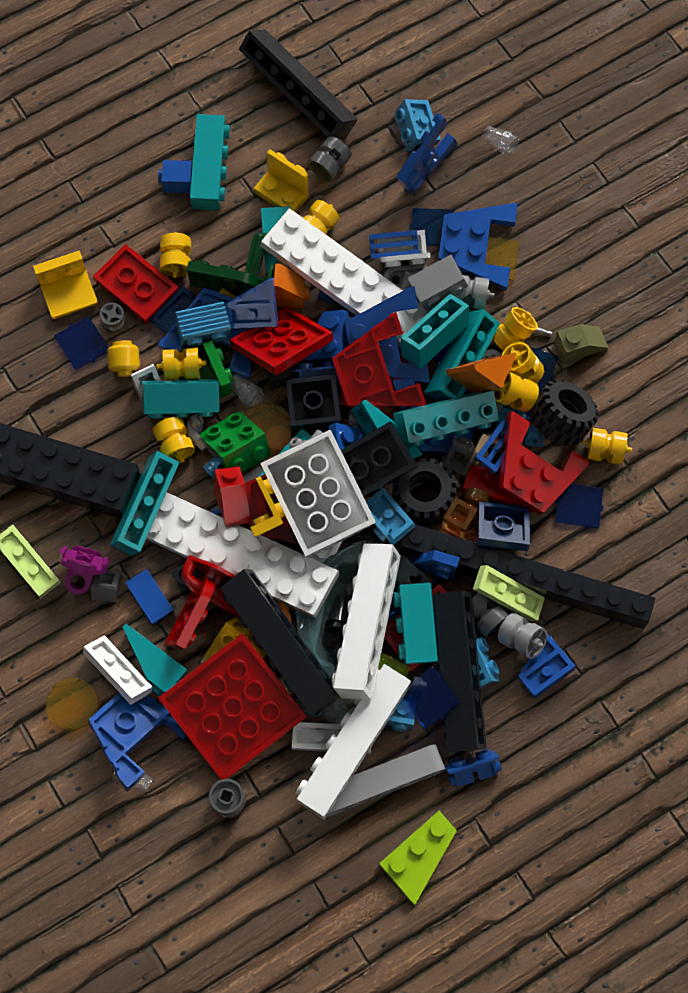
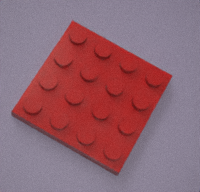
[158,632,307,780]

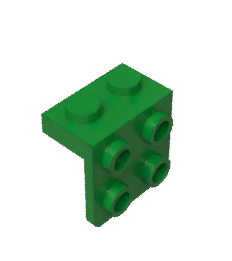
[180,340,234,399]
[200,412,272,473]

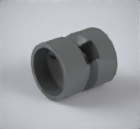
[308,136,352,182]
[472,593,509,638]
[209,779,246,819]

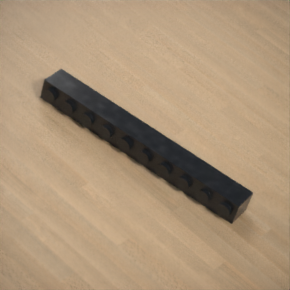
[400,524,656,629]

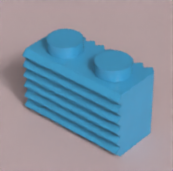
[174,302,231,347]

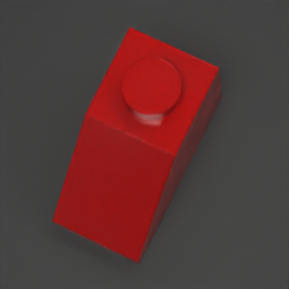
[214,466,250,527]

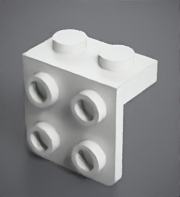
[377,230,430,268]

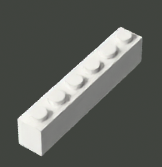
[332,544,401,700]
[296,664,411,820]

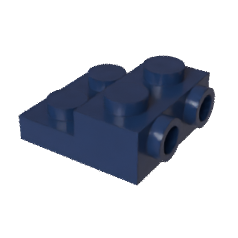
[476,501,530,551]

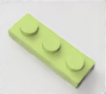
[0,525,61,599]
[473,565,545,622]

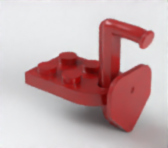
[163,555,239,650]

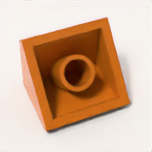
[446,353,515,393]

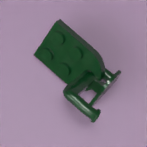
[187,233,275,295]

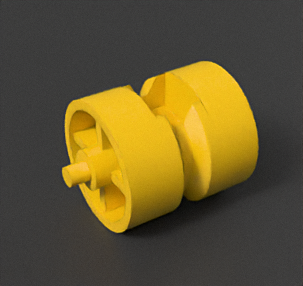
[302,200,340,235]
[160,232,191,278]
[493,307,538,350]
[502,342,544,383]
[157,347,207,380]
[491,372,539,413]
[152,417,195,463]
[582,427,632,465]

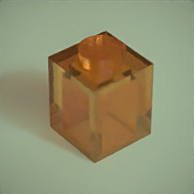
[442,497,478,539]

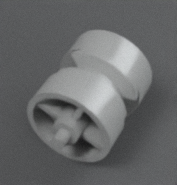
[455,275,494,310]
[498,613,547,659]

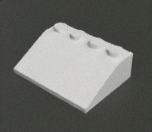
[261,430,376,558]

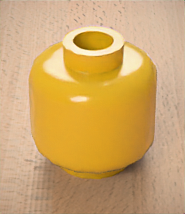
[107,340,140,377]

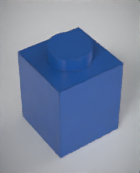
[158,160,192,193]

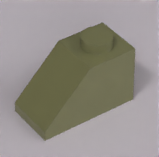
[554,324,608,364]

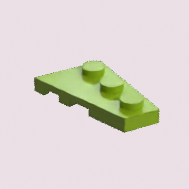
[379,811,457,906]

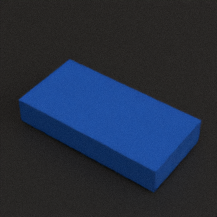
[125,569,174,626]

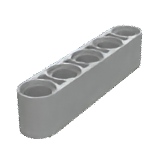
[327,745,446,817]

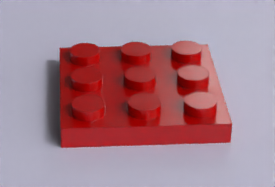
[230,306,334,375]

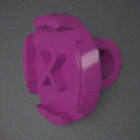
[58,546,110,595]

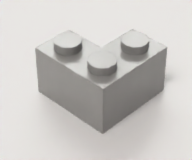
[408,255,468,310]

